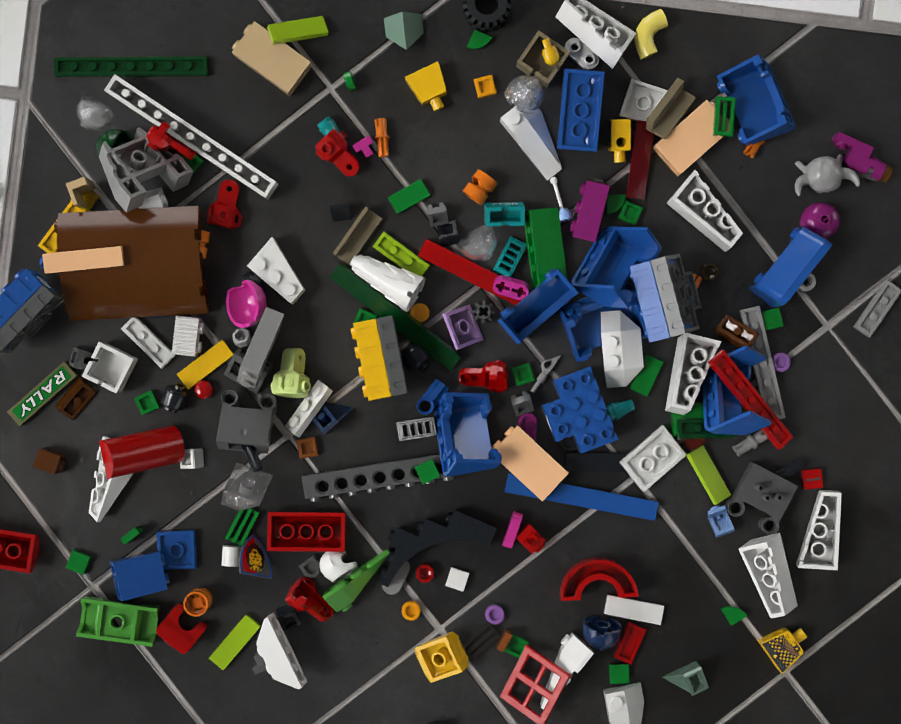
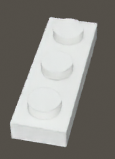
[285,380,333,438]

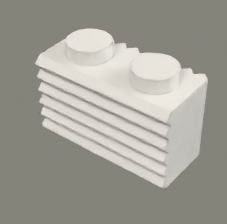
[172,316,204,357]

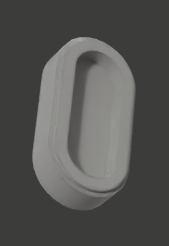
[382,561,410,595]

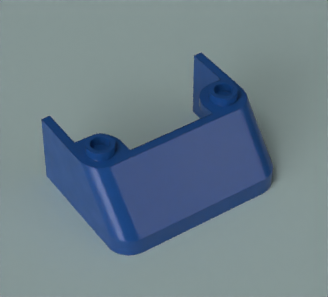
[748,226,832,307]
[498,269,579,344]
[702,345,771,435]

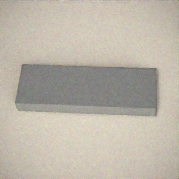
[853,280,901,338]

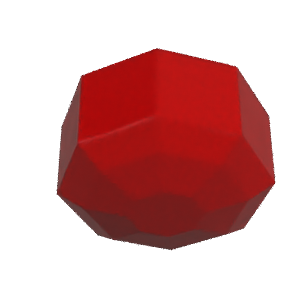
[194,380,214,399]
[416,564,434,583]

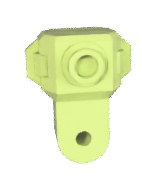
[271,348,311,398]

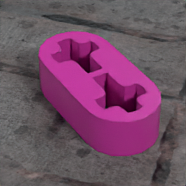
[493,275,529,300]
[502,511,523,549]

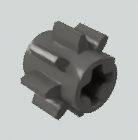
[471,300,495,324]

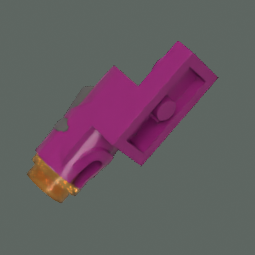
[831,132,893,183]

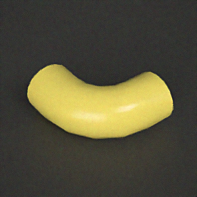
[634,9,668,60]

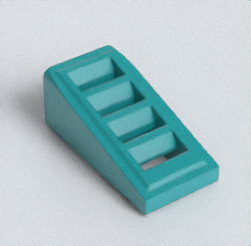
[493,236,527,277]

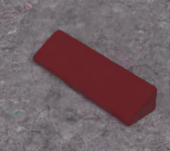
[626,120,654,200]

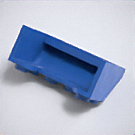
[572,226,662,308]

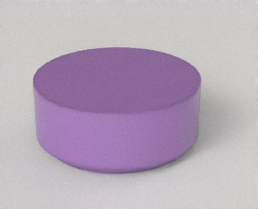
[772,353,791,372]
[485,604,504,624]

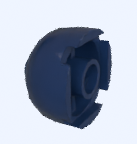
[583,615,622,651]

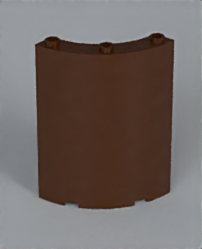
[54,206,209,321]

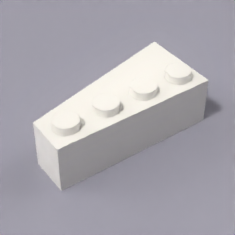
[556,0,636,69]
[667,170,743,252]
[665,333,722,415]
[796,490,842,570]
[738,533,798,618]

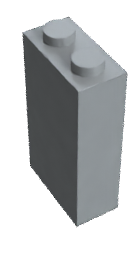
[237,307,284,388]

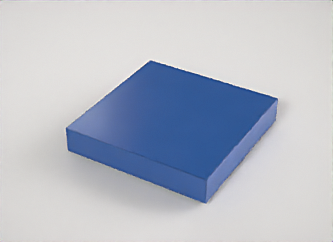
[156,530,197,570]

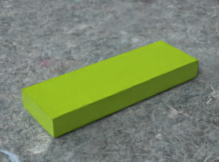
[267,16,328,45]
[373,232,430,276]
[686,445,731,505]
[209,614,261,670]

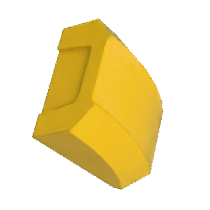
[414,631,469,683]

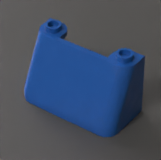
[717,54,796,146]
[558,284,647,362]
[434,392,502,476]

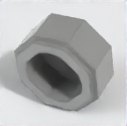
[232,328,252,348]

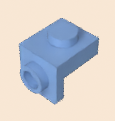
[708,505,735,538]

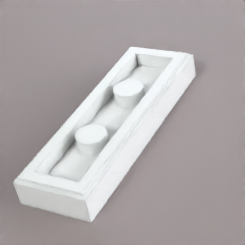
[121,317,176,369]
[604,594,664,625]

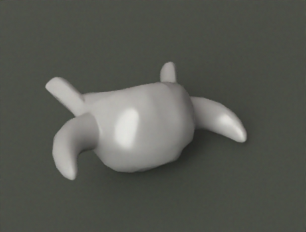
[794,154,860,196]

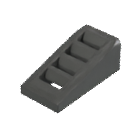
[396,416,437,441]

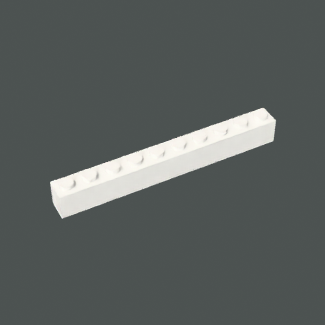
[104,74,279,200]

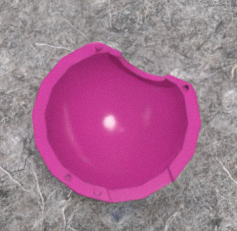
[226,280,267,328]

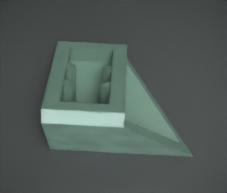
[384,12,424,50]
[662,661,709,696]

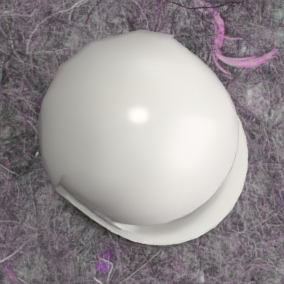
[319,552,358,583]

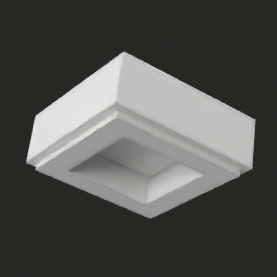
[445,567,469,591]

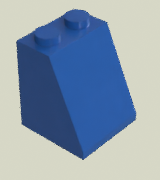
[109,551,170,601]

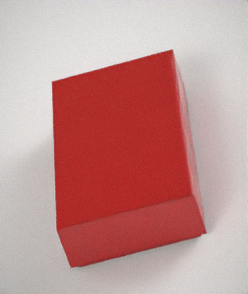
[613,621,646,665]

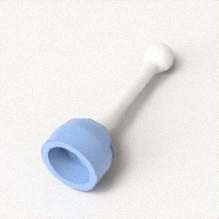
[550,177,573,223]

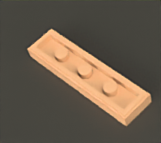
[42,246,125,274]

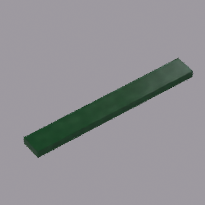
[54,56,209,78]
[329,262,462,371]

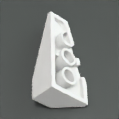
[500,97,562,181]
[89,436,133,522]
[540,632,594,710]
[603,682,644,724]

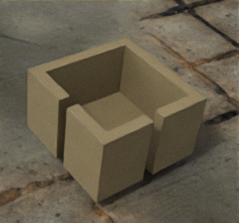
[516,30,570,88]

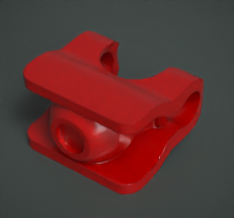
[156,603,208,654]

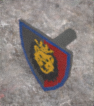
[239,534,272,579]

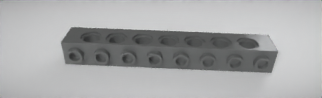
[302,454,458,502]

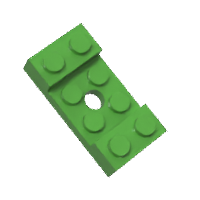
[76,596,161,647]

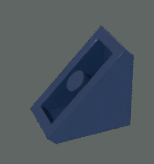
[313,402,354,435]

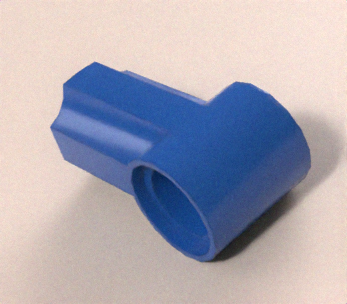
[417,378,449,415]

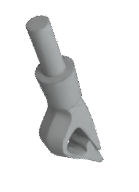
[530,355,561,393]

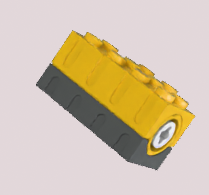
[351,316,408,401]

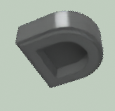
[298,555,321,578]

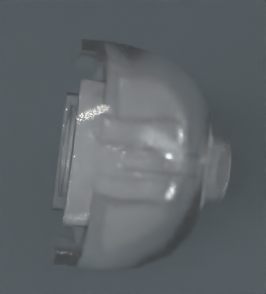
[505,75,544,114]
[76,94,116,131]
[458,225,497,261]

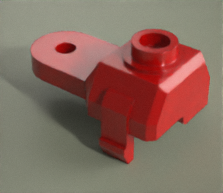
[146,121,197,160]
[315,129,360,176]
[206,179,243,230]
[459,360,509,392]
[285,577,334,622]

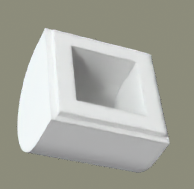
[221,545,242,567]

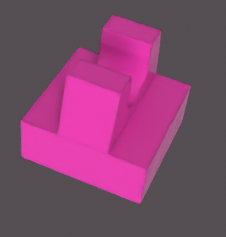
[352,136,373,158]

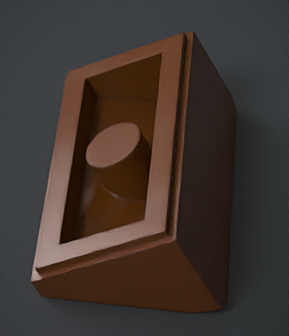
[715,314,759,348]
[56,377,97,421]

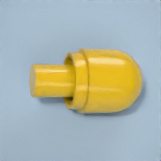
[542,38,560,66]

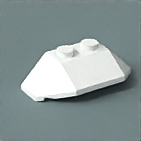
[601,310,644,388]
[256,612,307,689]

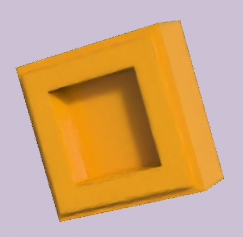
[473,75,497,99]

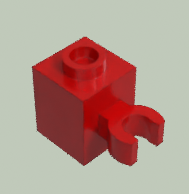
[516,522,546,554]

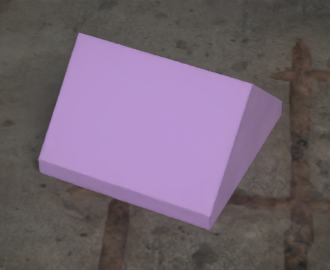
[442,304,484,350]

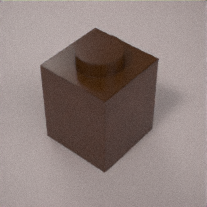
[33,448,66,474]

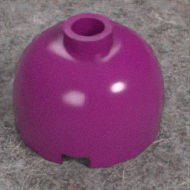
[799,202,840,239]

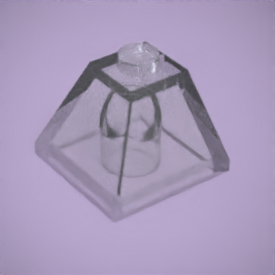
[221,463,273,511]

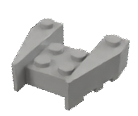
[99,127,193,213]

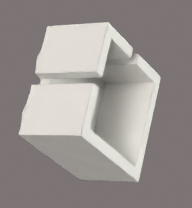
[82,342,138,394]

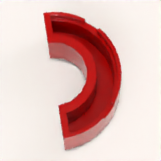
[560,557,639,601]

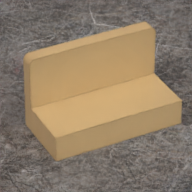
[66,177,96,209]

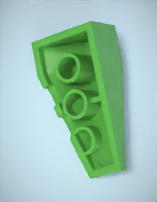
[322,548,391,612]

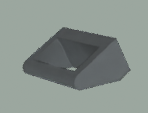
[224,347,274,394]

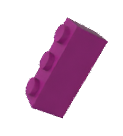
[570,179,610,242]

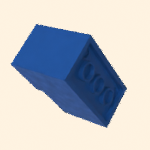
[557,69,605,152]

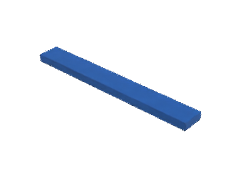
[505,473,659,521]

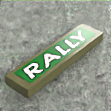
[7,361,78,426]

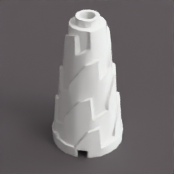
[350,254,426,312]

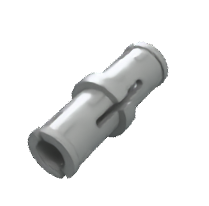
[732,430,768,457]

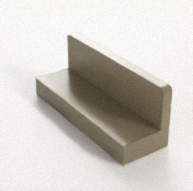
[646,78,695,139]
[333,206,383,266]

